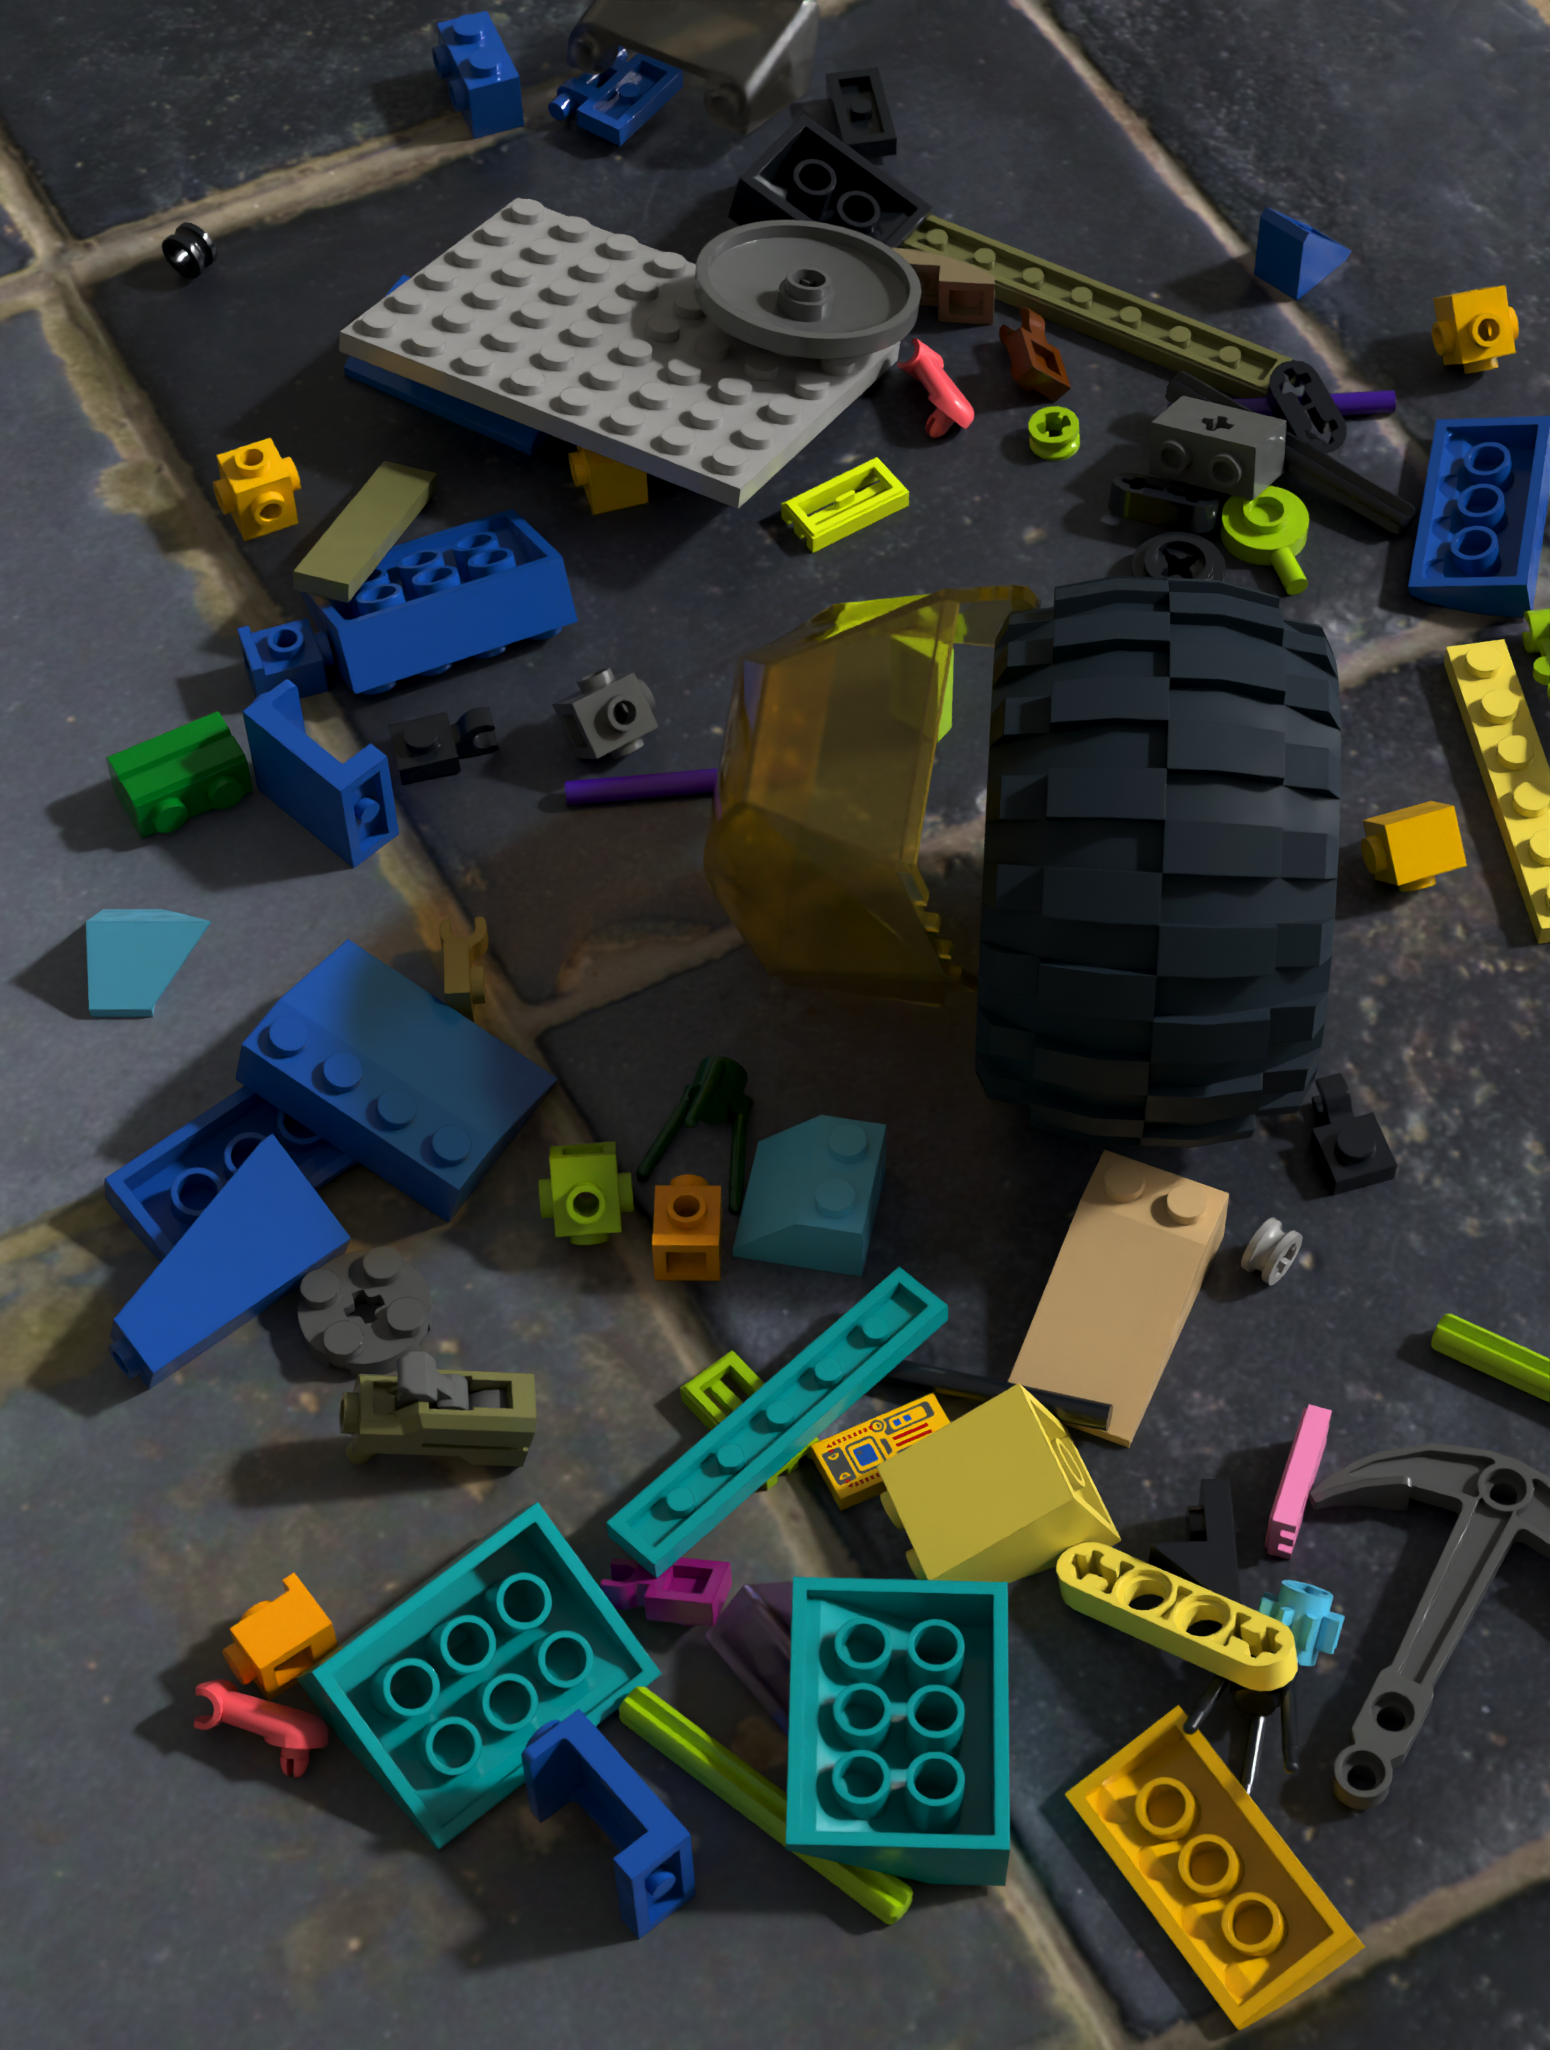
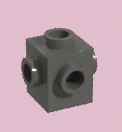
[552,667,659,759]

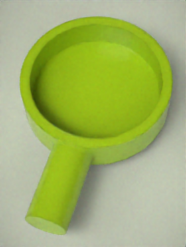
[1220,486,1309,595]

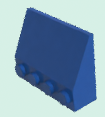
[299,508,578,695]
[235,939,558,1223]

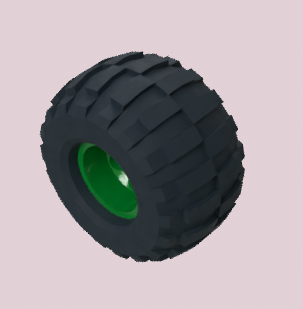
[975,576,1341,1148]

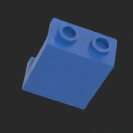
[242,679,399,869]
[521,1709,696,1939]

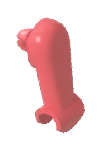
[896,337,974,438]
[194,1679,329,1778]

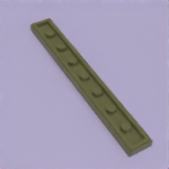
[900,215,1293,399]

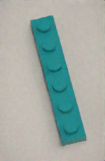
[606,1267,948,1579]

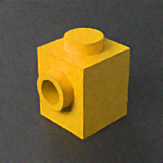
[568,446,649,515]
[1361,801,1467,892]

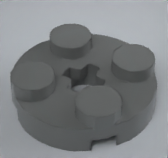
[298,1245,433,1377]

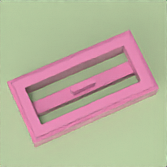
[1264,1404,1332,1560]

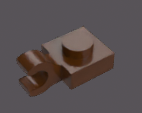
[999,306,1071,402]

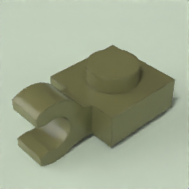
[439,916,489,1023]

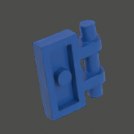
[548,44,683,146]

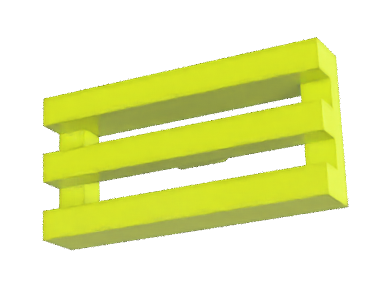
[781,457,909,553]

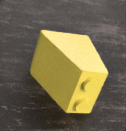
[877,1383,1122,1583]

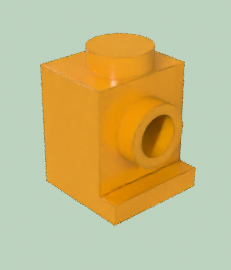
[652,1174,723,1281]
[222,1573,338,1701]

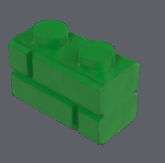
[106,711,253,839]

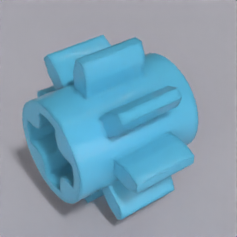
[1257,1580,1345,1666]

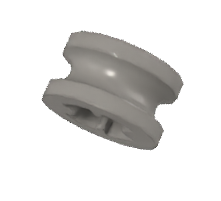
[1241,1217,1303,1285]

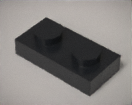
[826,67,897,159]

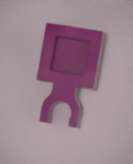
[600,1557,732,1627]

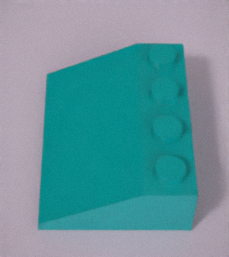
[296,1502,662,1850]
[786,1577,1010,1886]

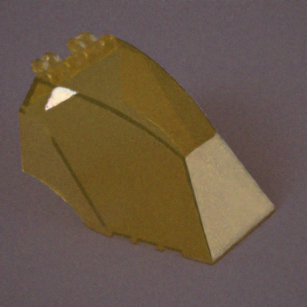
[703,585,1041,1007]

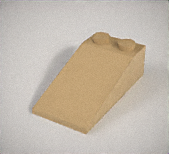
[1008,1149,1229,1448]

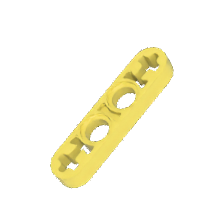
[1056,1542,1298,1691]

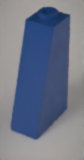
[108,1134,351,1390]

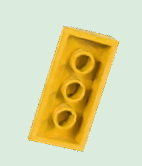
[1065,1705,1365,2031]

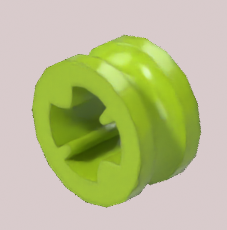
[1028,406,1080,461]

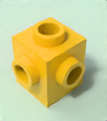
[1432,285,1519,374]
[213,437,301,541]

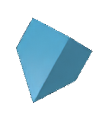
[86,909,212,1017]

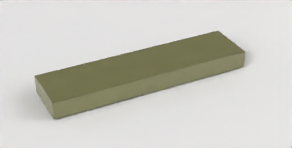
[293,461,437,603]

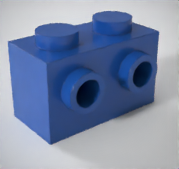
[432,11,524,139]

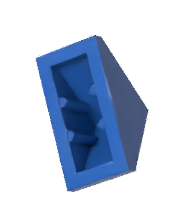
[1254,207,1351,301]

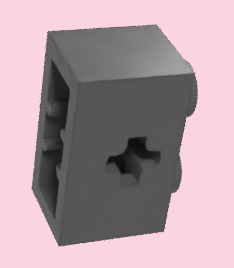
[1149,395,1287,500]

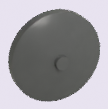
[694,220,921,359]

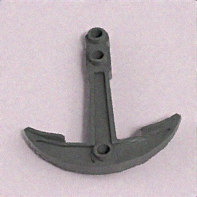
[1308,1443,1550,1810]

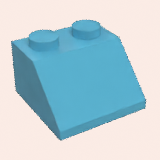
[732,1115,886,1277]

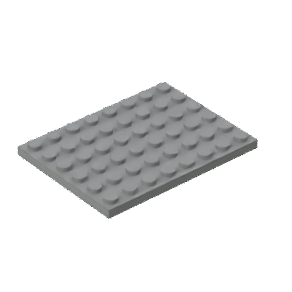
[339,197,900,509]

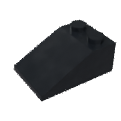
[728,113,933,248]

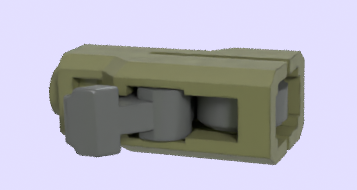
[339,1351,537,1467]

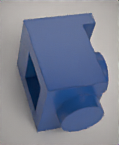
[237,618,334,699]

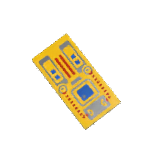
[811,1393,950,1511]

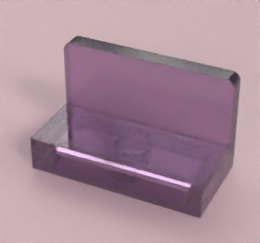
[704,1581,793,1738]

